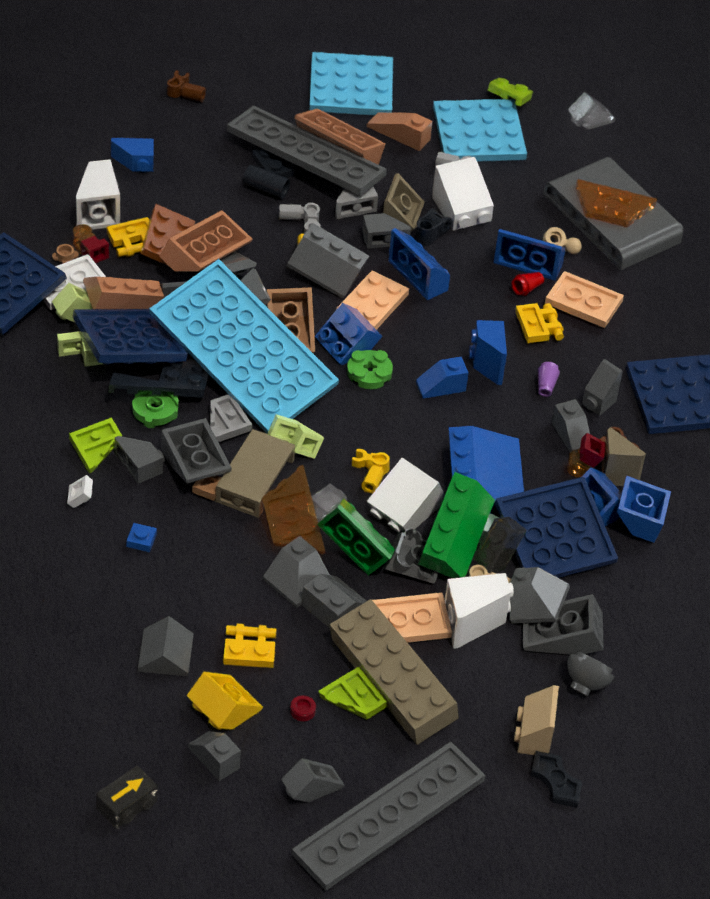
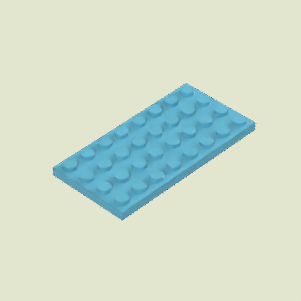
[149,259,339,433]

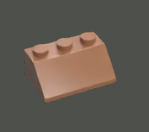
[83,277,164,309]

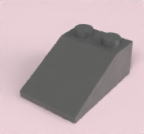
[161,418,232,483]
[523,594,603,655]

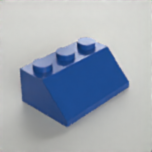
[389,228,450,300]
[494,229,565,281]

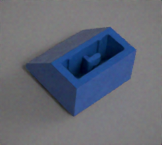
[314,302,382,365]

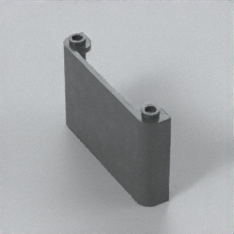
[543,157,683,270]

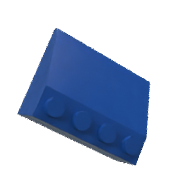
[449,426,524,514]

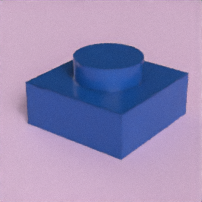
[127,523,157,552]

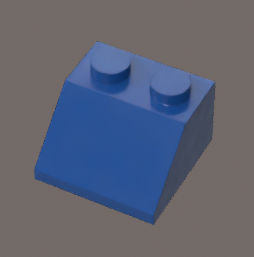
[469,320,507,385]
[582,468,621,526]
[617,476,671,543]

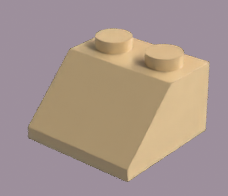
[514,685,559,755]

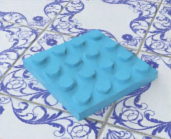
[310,52,393,115]
[433,99,527,161]

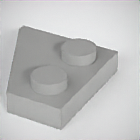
[210,394,252,442]

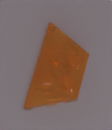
[576,179,657,228]
[262,465,326,554]

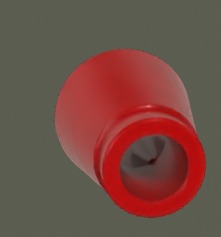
[512,272,544,296]

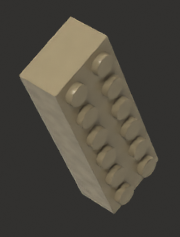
[330,599,459,745]

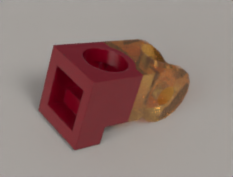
[73,224,109,263]
[567,433,606,477]

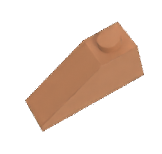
[367,113,432,151]

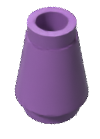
[537,362,560,397]

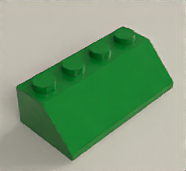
[418,472,495,578]

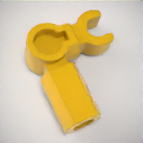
[352,449,390,494]

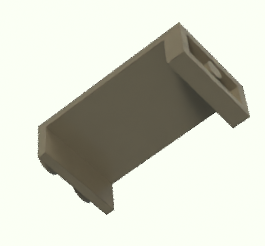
[216,429,295,518]

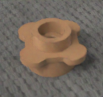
[52,244,79,264]

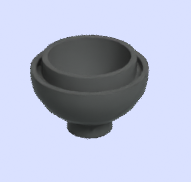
[567,651,615,696]

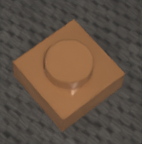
[192,475,222,501]

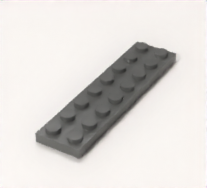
[227,106,386,196]
[292,742,485,891]

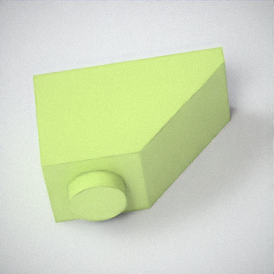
[52,283,93,322]

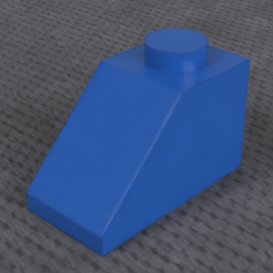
[111,138,154,172]
[416,357,468,399]

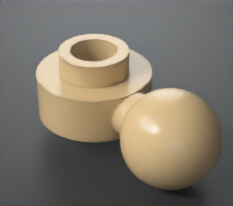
[543,227,582,255]

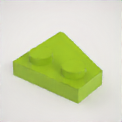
[488,78,533,106]
[69,418,122,473]
[319,667,388,720]

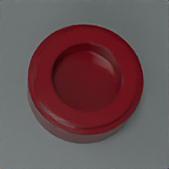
[290,696,316,721]

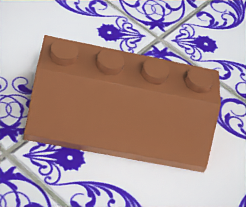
[295,108,385,165]
[159,210,253,271]

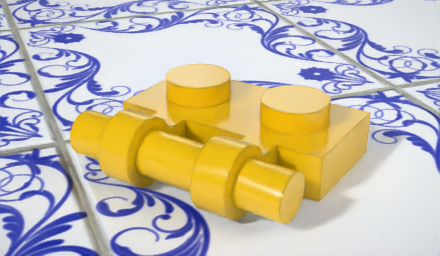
[107,217,150,257]
[515,303,564,343]
[223,623,276,668]

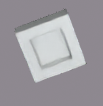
[67,475,93,508]

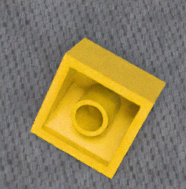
[187,672,263,730]

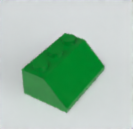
[317,498,395,576]

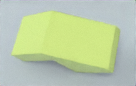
[57,331,103,366]
[267,414,324,459]

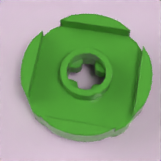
[347,350,393,389]
[132,390,178,428]

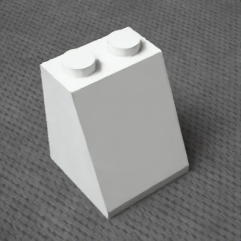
[432,157,494,230]
[76,159,120,231]
[367,458,445,533]
[445,573,514,648]

